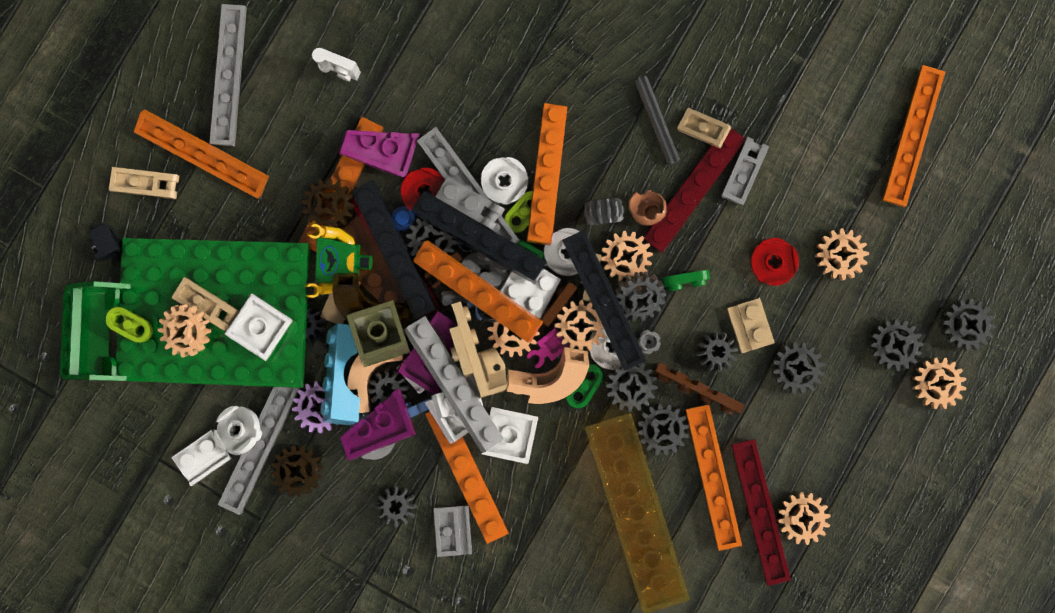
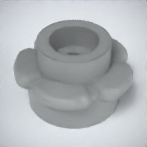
[637,330,661,354]

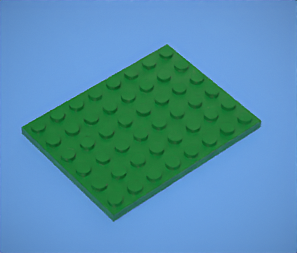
[116,238,310,388]

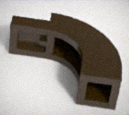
[332,273,409,325]

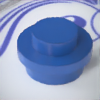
[391,207,415,231]

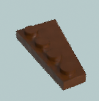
[343,215,406,303]
[652,362,745,416]

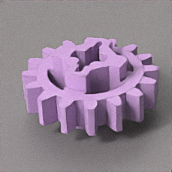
[292,381,339,433]

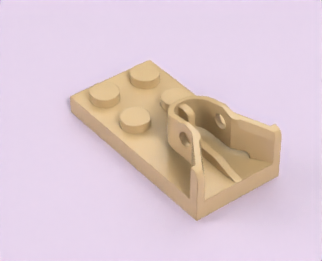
[452,301,507,398]

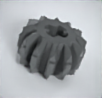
[584,198,624,225]
[696,332,738,372]
[368,369,409,404]
[376,486,417,527]

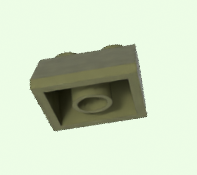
[346,300,410,367]

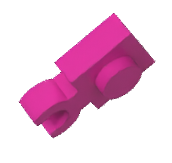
[527,328,570,369]

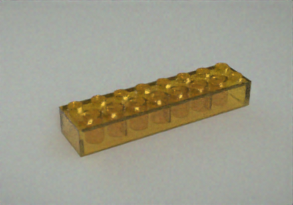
[584,413,690,613]

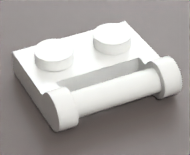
[312,48,361,81]

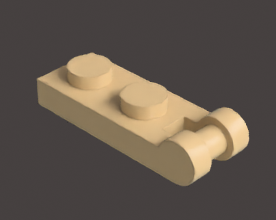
[109,167,179,199]
[172,277,240,331]

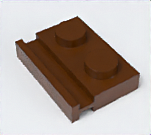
[541,282,577,328]

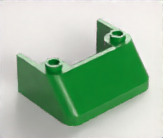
[60,281,130,381]

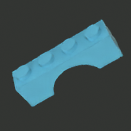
[321,323,360,426]

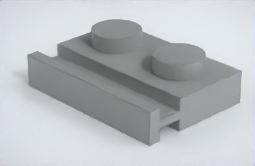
[434,505,472,557]

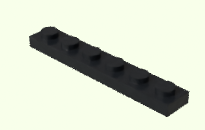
[351,180,437,319]
[412,191,547,285]
[562,230,647,371]

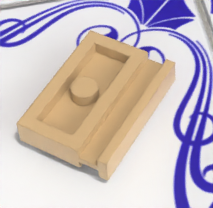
[726,298,775,354]

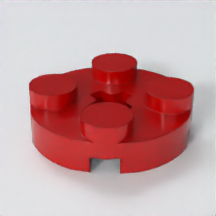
[401,168,445,211]
[750,238,799,286]

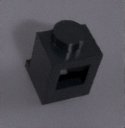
[89,222,122,262]

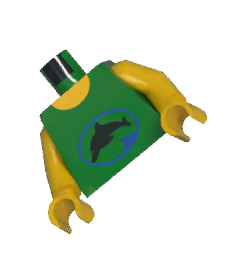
[304,222,373,298]

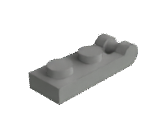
[721,137,769,206]
[436,176,505,230]

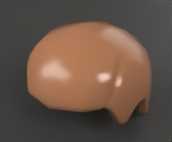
[628,190,667,225]

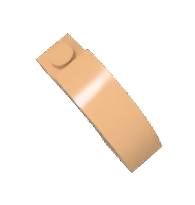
[506,347,589,404]
[348,355,405,413]

